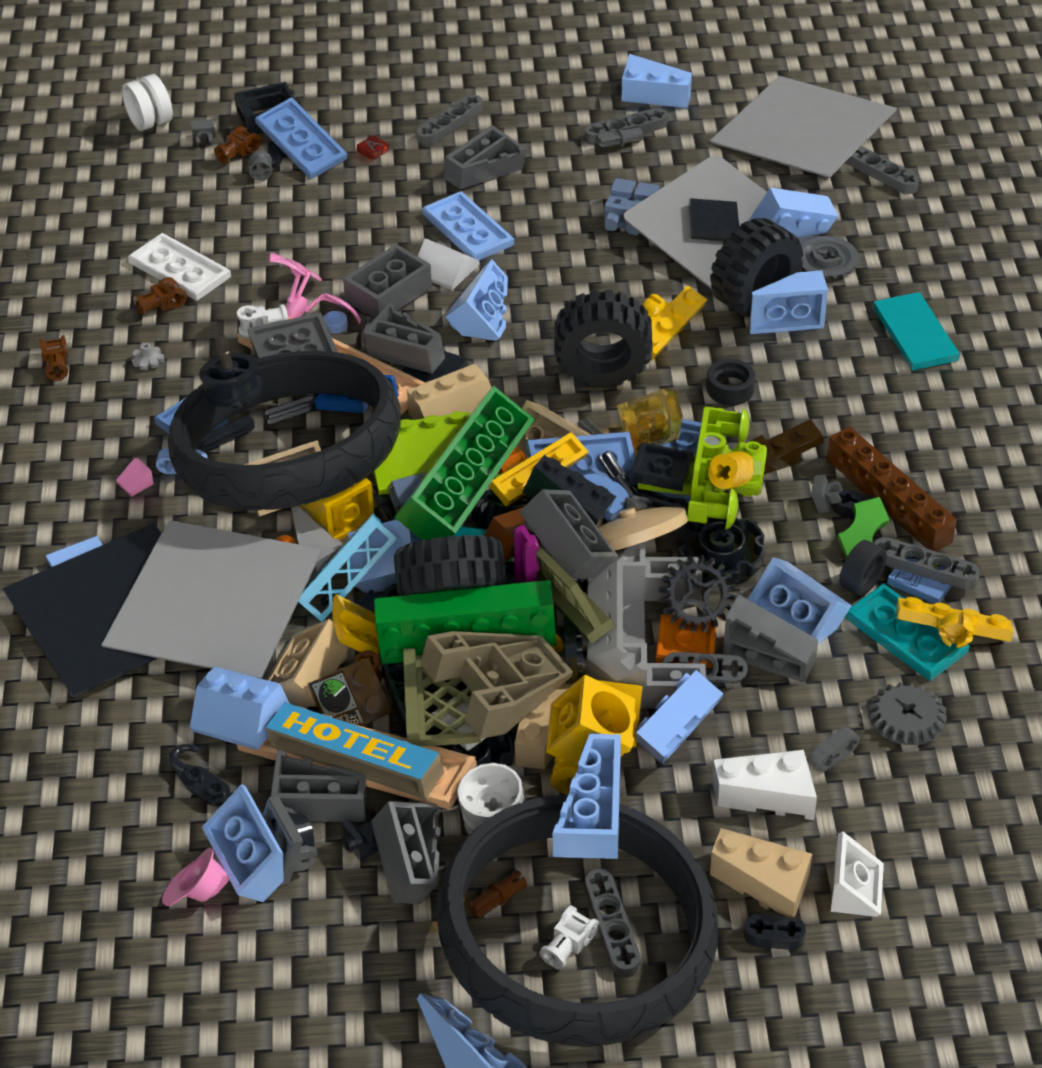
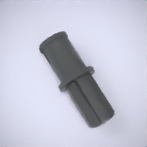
[597,127,643,148]

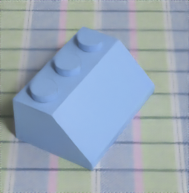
[748,557,852,644]
[190,666,290,750]
[202,784,284,902]

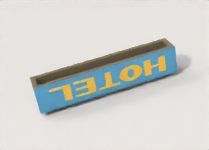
[265,702,444,799]

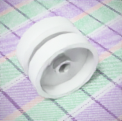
[122,74,173,131]

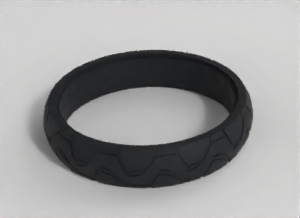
[168,351,401,510]
[436,795,718,1047]

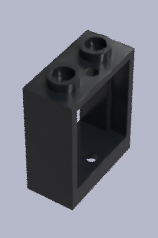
[234,82,301,134]

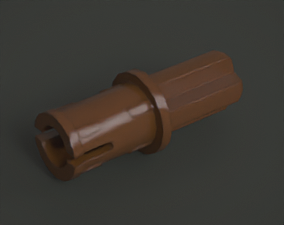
[469,870,527,918]

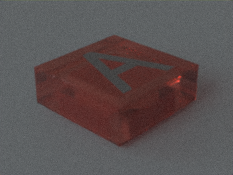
[356,135,389,160]

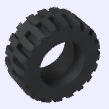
[710,218,804,318]
[554,289,653,388]
[394,535,507,596]

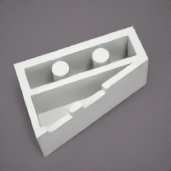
[712,750,817,820]

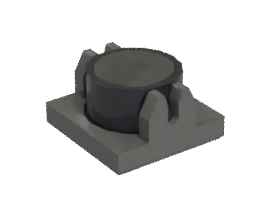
[263,796,318,886]

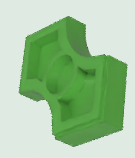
[837,497,890,559]

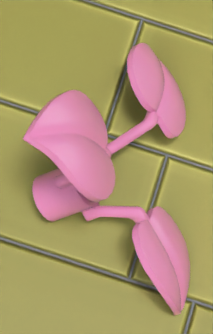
[269,253,361,324]

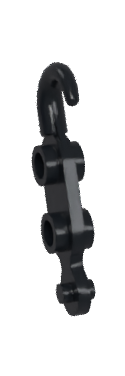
[168,744,231,806]

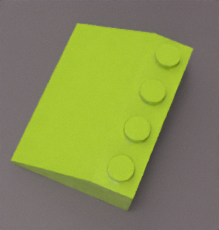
[373,411,470,495]

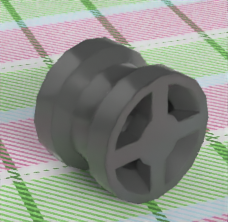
[249,151,272,181]

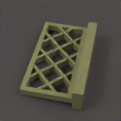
[536,546,615,644]
[403,648,481,747]

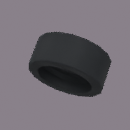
[706,359,756,405]
[839,540,887,596]

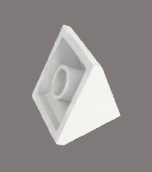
[418,238,479,290]
[831,832,884,917]

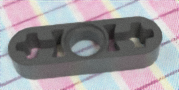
[663,652,748,684]

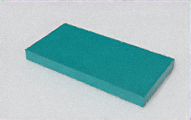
[873,292,960,371]
[844,583,970,681]

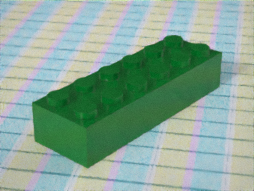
[374,580,556,664]

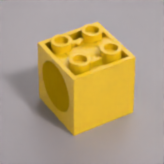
[299,478,374,541]
[546,675,636,767]

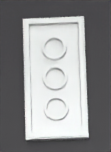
[128,233,231,301]

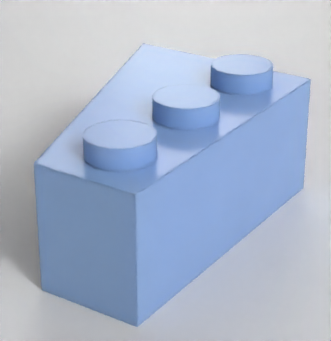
[748,188,838,237]
[635,670,723,765]

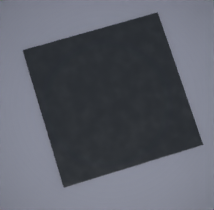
[2,523,162,698]

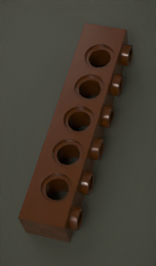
[827,426,957,552]

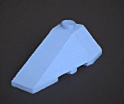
[446,259,508,341]
[417,993,527,1068]

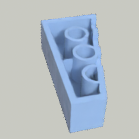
[553,734,621,859]

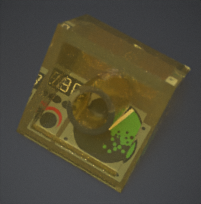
[617,389,683,455]

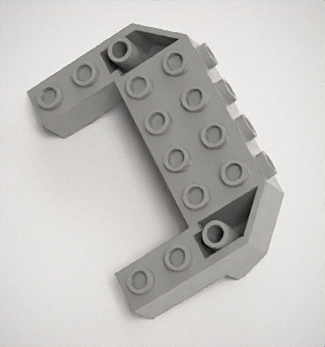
[581,542,706,709]

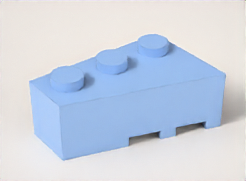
[622,54,692,108]

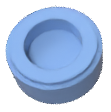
[323,311,348,334]

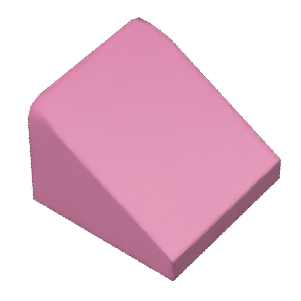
[116,458,154,497]

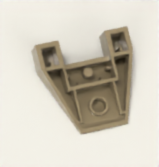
[420,631,573,739]

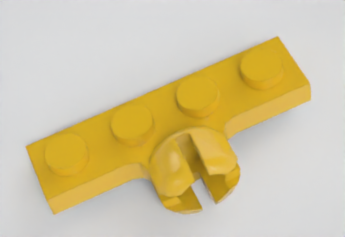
[642,285,707,360]
[489,432,589,507]
[896,597,1014,648]

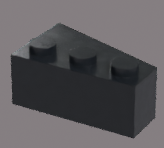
[522,455,617,529]

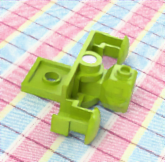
[638,406,767,529]

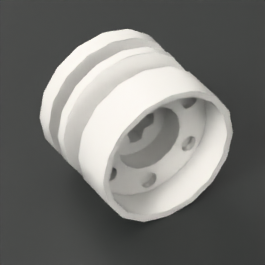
[458,763,525,835]

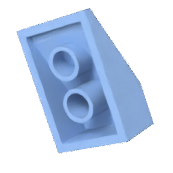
[749,271,828,334]

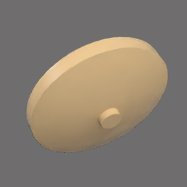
[599,507,688,551]

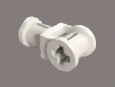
[237,304,288,339]
[539,905,599,970]

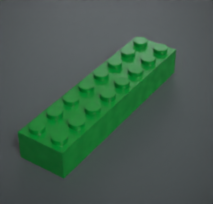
[394,386,535,540]

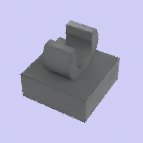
[191,119,216,146]
[811,474,843,514]

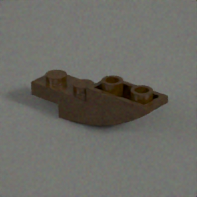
[732,419,824,474]

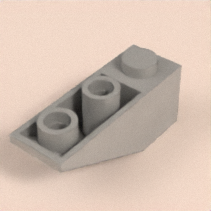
[291,506,344,577]

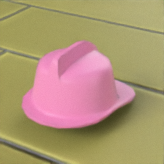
[162,848,229,906]

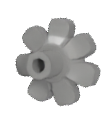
[132,343,164,371]

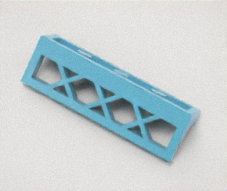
[298,513,397,622]

